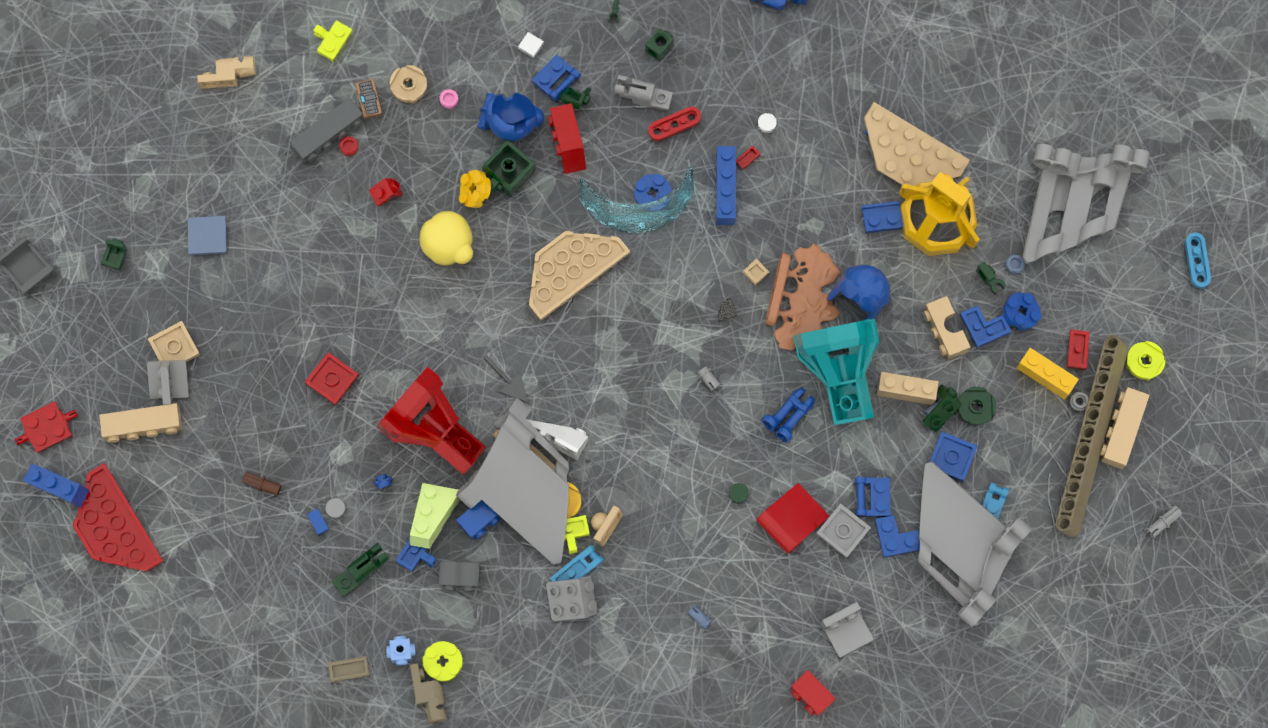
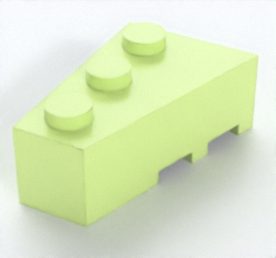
[410,483,461,549]

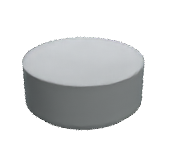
[326,498,346,519]

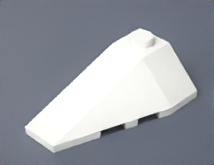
[526,419,588,460]

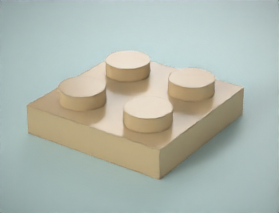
[148,321,200,362]

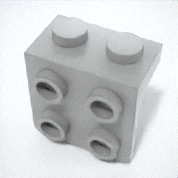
[546,575,597,621]

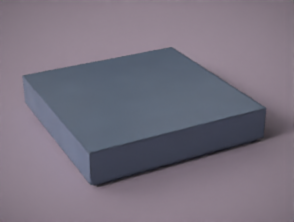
[188,216,227,256]

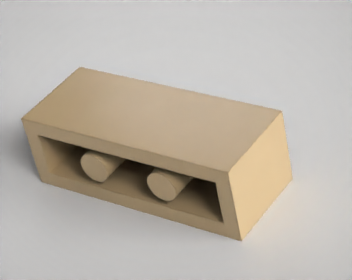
[876,372,939,405]

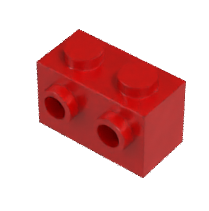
[790,670,836,717]

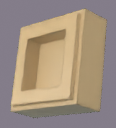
[742,259,769,286]

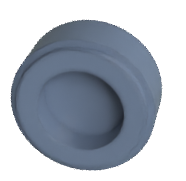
[1005,255,1025,275]

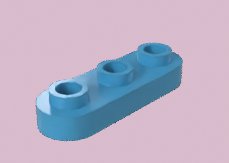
[1185,232,1211,289]

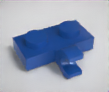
[395,539,437,572]

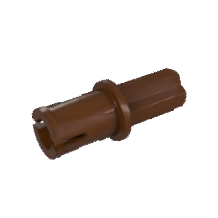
[242,472,282,496]

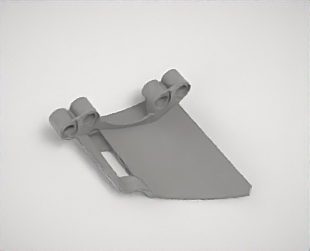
[456,396,569,564]

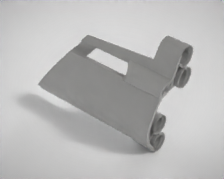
[918,461,1032,628]

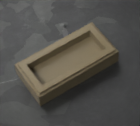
[328,656,370,683]

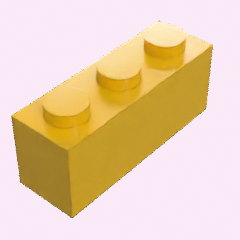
[1016,348,1079,400]

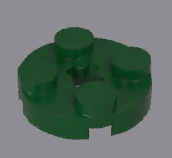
[957,387,996,426]

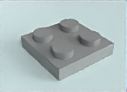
[816,503,871,559]

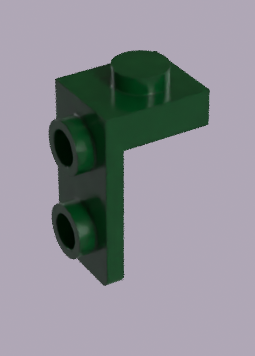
[922,384,962,432]

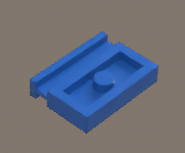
[861,201,903,233]

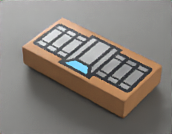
[355,79,382,119]

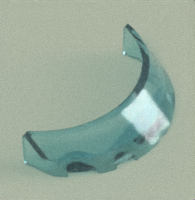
[580,167,694,233]

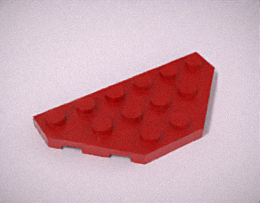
[73,463,164,572]

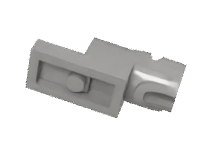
[614,75,673,112]

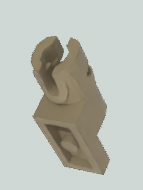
[410,663,447,724]

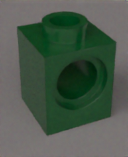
[645,28,674,62]

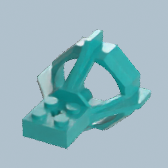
[793,319,879,425]

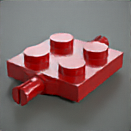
[15,401,78,454]

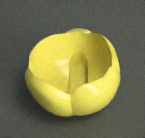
[419,211,473,266]

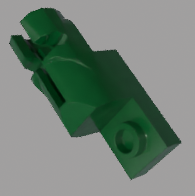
[332,543,390,597]

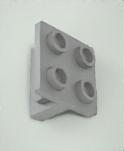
[147,360,189,405]

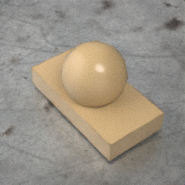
[591,506,623,547]

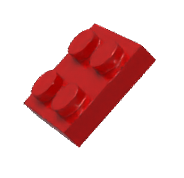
[305,352,359,406]

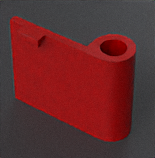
[756,483,830,554]

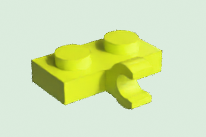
[313,20,353,62]
[565,515,590,554]

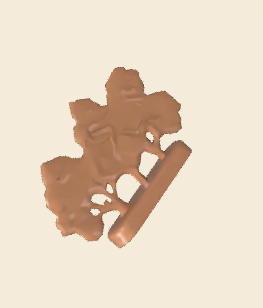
[765,243,840,350]

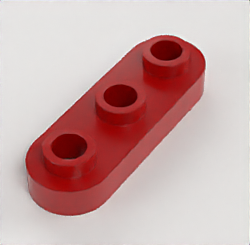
[648,107,701,141]

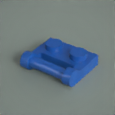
[531,54,581,102]
[855,477,891,517]

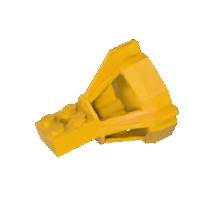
[899,172,980,256]

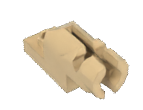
[197,56,256,89]

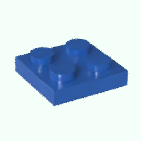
[929,432,978,482]

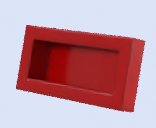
[736,145,761,170]

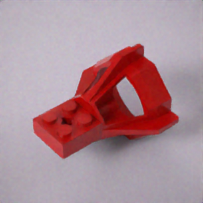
[377,366,486,475]

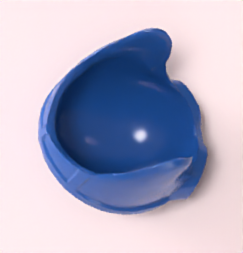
[827,264,890,320]

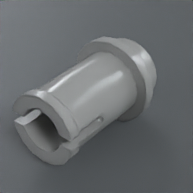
[698,366,721,391]

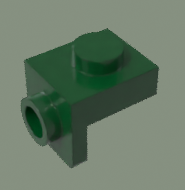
[559,87,591,110]
[101,239,128,271]

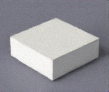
[518,32,544,58]

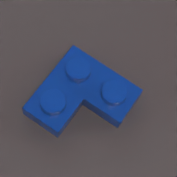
[960,305,1012,348]
[875,515,920,558]

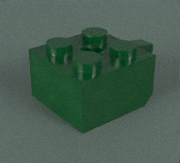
[482,140,536,197]

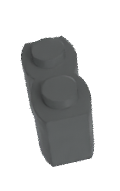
[439,561,480,592]

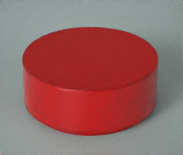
[339,136,359,156]

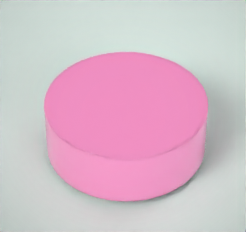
[440,89,459,109]

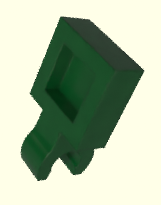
[976,261,1006,295]

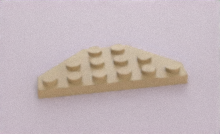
[863,102,970,186]
[529,231,630,321]

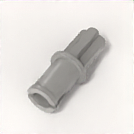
[1146,506,1182,538]

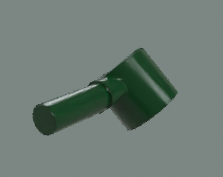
[609,0,620,23]

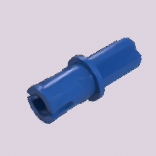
[478,93,496,130]

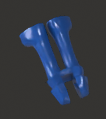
[761,387,815,443]

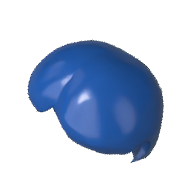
[485,92,544,142]

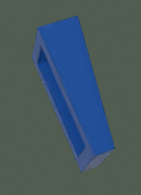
[307,509,329,536]

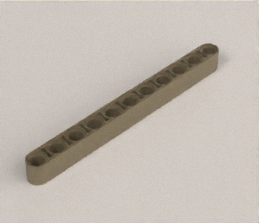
[1056,335,1128,537]

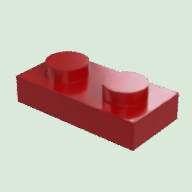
[1066,329,1090,370]

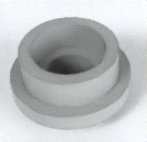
[1070,392,1089,411]

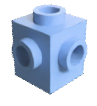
[387,636,415,666]

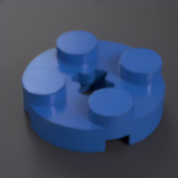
[634,174,672,212]
[1002,293,1041,331]

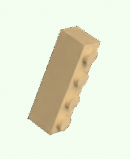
[1100,387,1149,469]
[99,403,182,443]

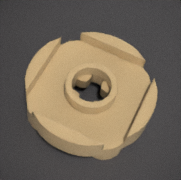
[390,65,427,104]

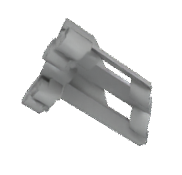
[1022,144,1150,264]

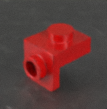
[369,178,403,206]

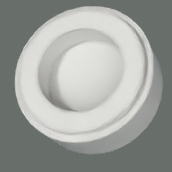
[758,113,777,133]

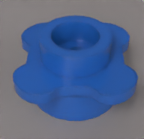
[373,473,392,489]

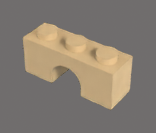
[923,296,970,360]

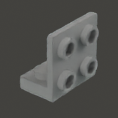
[820,602,873,658]

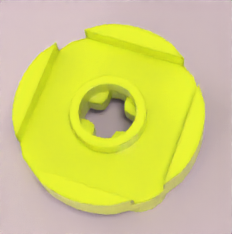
[1126,341,1165,381]
[423,641,463,682]

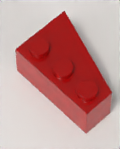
[548,103,586,174]

